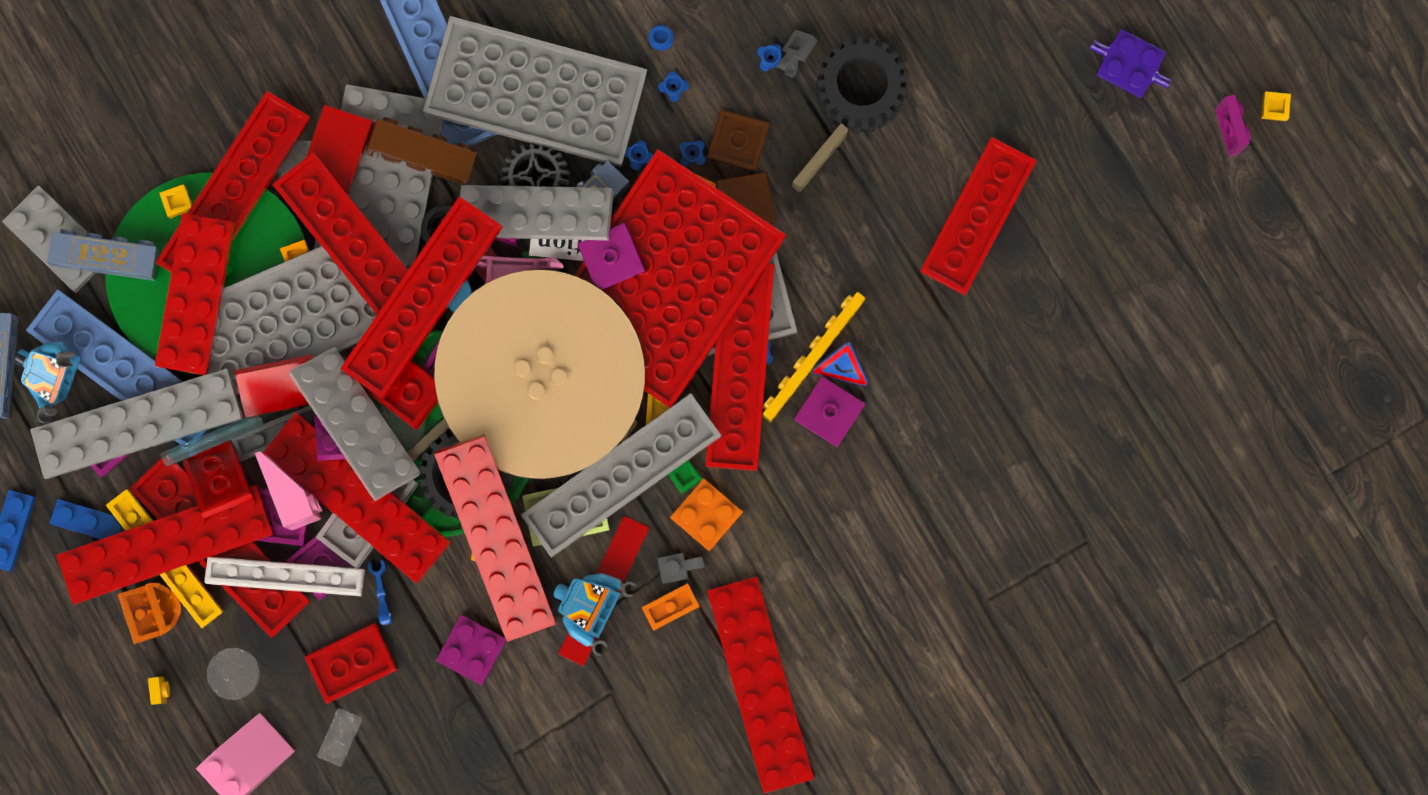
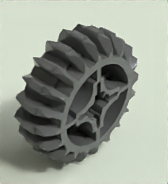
[501,142,570,187]

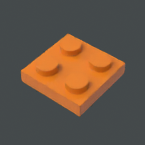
[670,479,743,552]

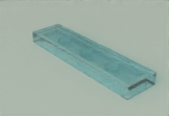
[160,415,264,467]

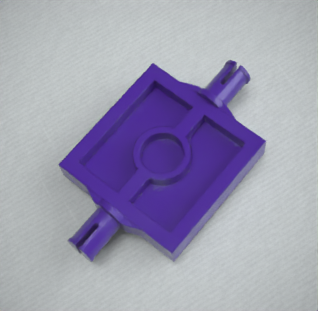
[1090,29,1172,98]

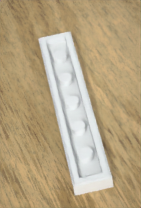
[205,557,365,596]

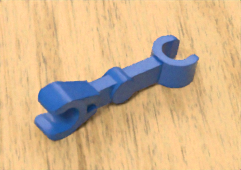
[368,559,392,625]

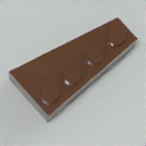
[364,117,477,185]

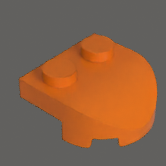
[118,583,181,644]

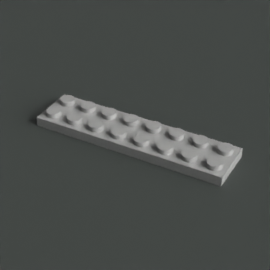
[30,369,244,479]
[521,394,721,558]

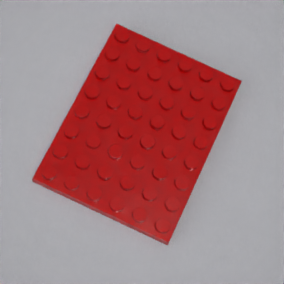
[574,149,787,408]

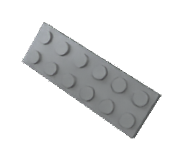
[460,185,614,241]
[289,347,420,501]

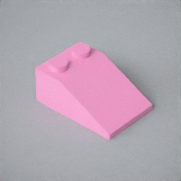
[255,452,323,531]
[196,713,295,795]

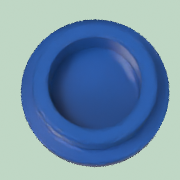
[649,25,674,51]

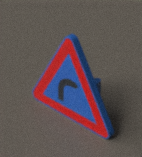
[812,342,868,386]

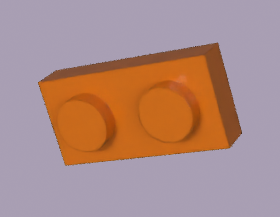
[641,584,700,631]

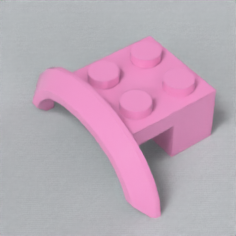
[476,256,563,284]

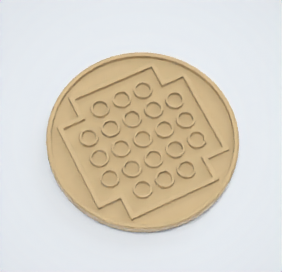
[434,270,645,479]

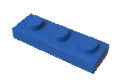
[0,490,36,572]
[49,499,125,539]

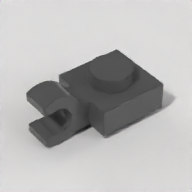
[777,29,817,78]
[657,553,705,584]

